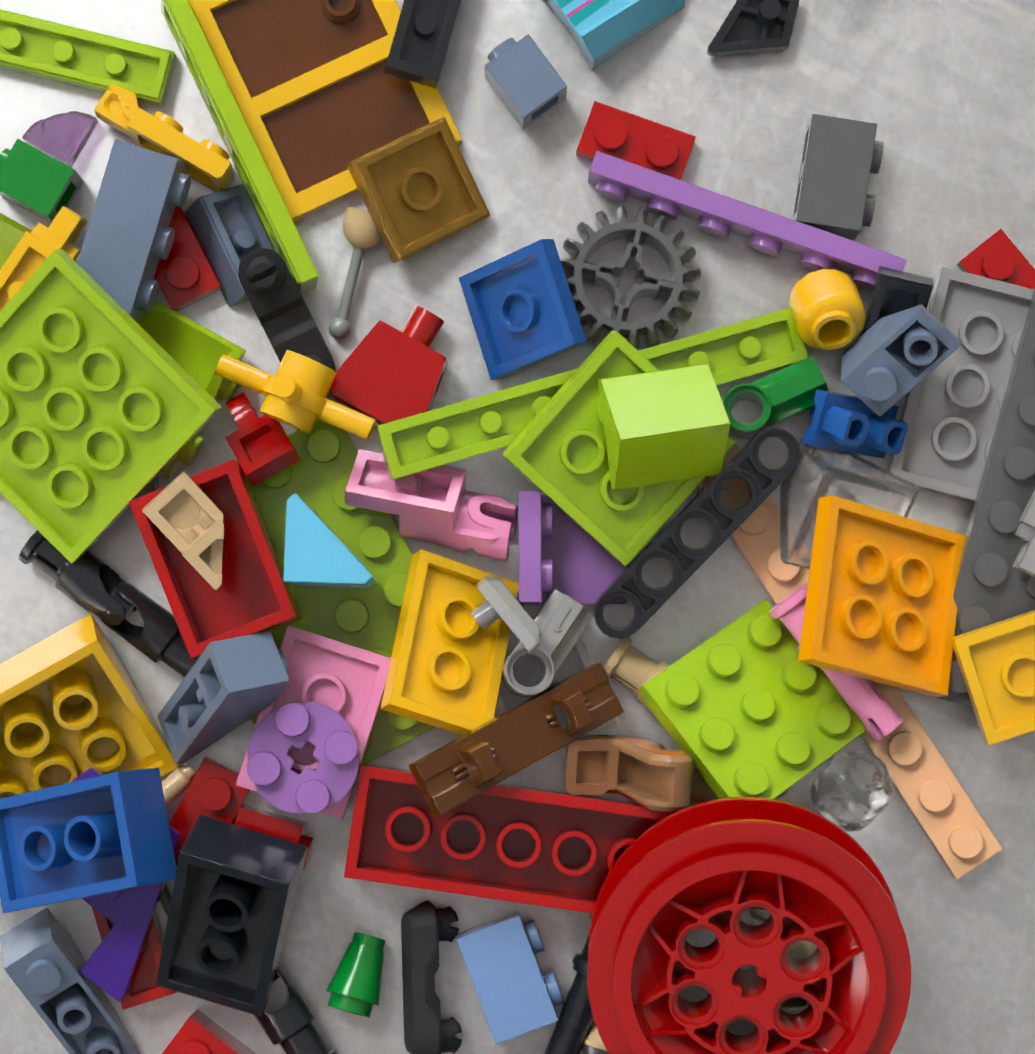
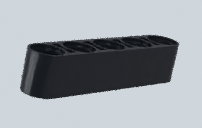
[594,428,801,639]

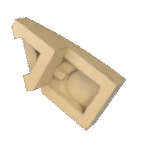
[142,471,224,590]

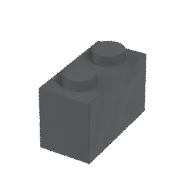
[792,114,884,241]

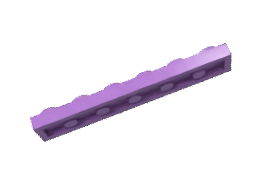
[588,151,907,291]

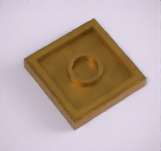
[346,117,491,263]

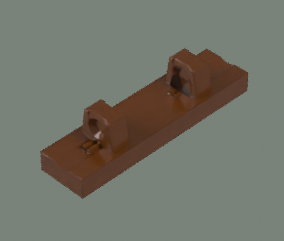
[408,663,624,816]

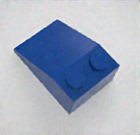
[0,768,176,913]

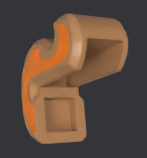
[564,735,693,812]

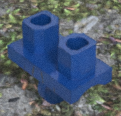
[802,389,908,459]

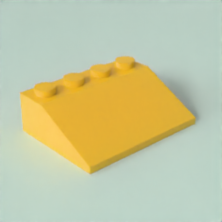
[0,614,179,799]

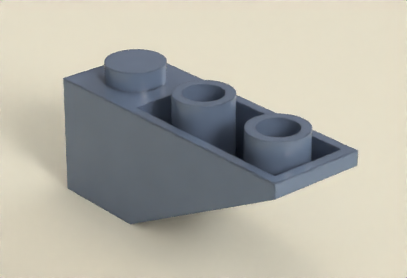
[0,907,141,1054]

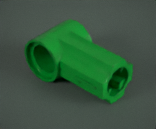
[723,356,829,440]

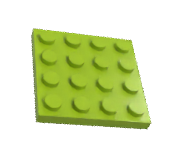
[0,249,222,564]

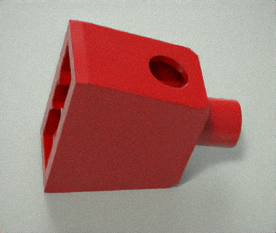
[327,306,448,425]

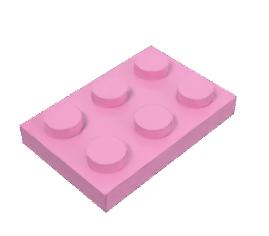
[236,625,391,819]

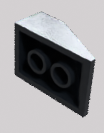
[156,815,308,1017]

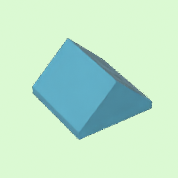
[283,493,379,589]

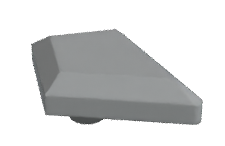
[471,576,540,653]

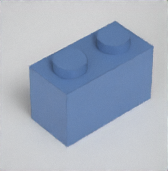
[457,911,565,1045]

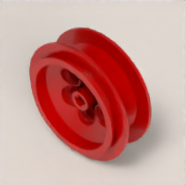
[587,797,911,1054]

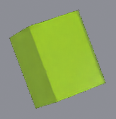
[598,364,730,491]

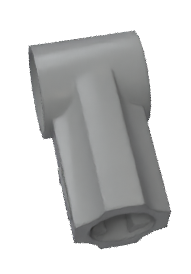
[502,589,594,697]

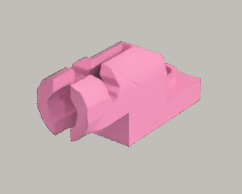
[345,449,518,561]

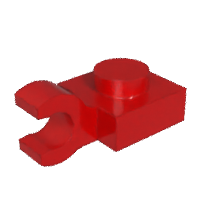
[225,392,301,487]

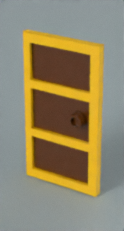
[188,0,462,223]

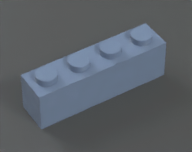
[77,139,191,324]

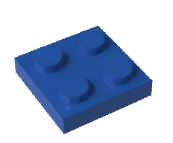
[459,239,587,380]

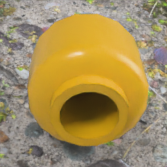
[789,269,866,350]

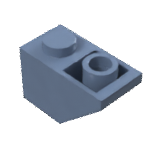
[840,305,961,417]

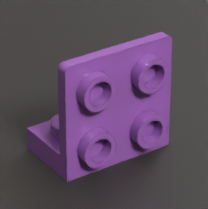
[519,491,628,605]

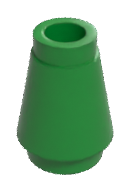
[326,932,386,1018]

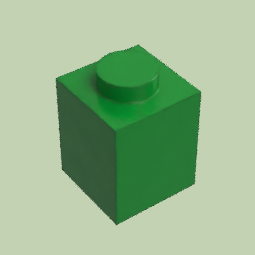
[0,138,84,223]

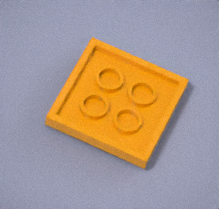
[798,495,965,698]

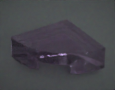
[22,111,98,168]

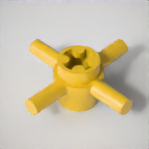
[215,350,376,440]

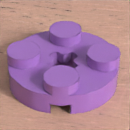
[247,702,361,814]

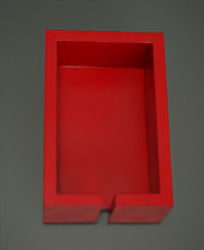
[129,459,302,660]

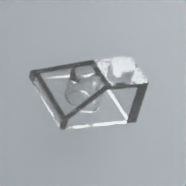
[780,438,920,569]

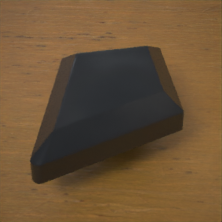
[707,0,800,56]

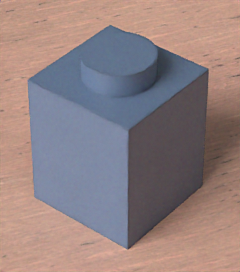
[485,34,567,130]

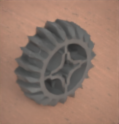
[560,206,701,350]

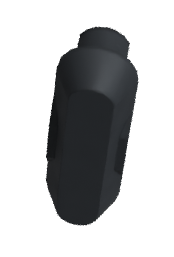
[238,248,336,371]
[401,900,462,1054]

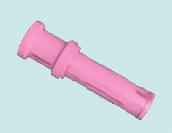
[768,583,903,741]

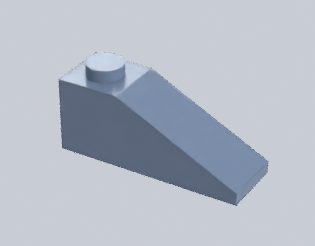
[157,631,290,765]

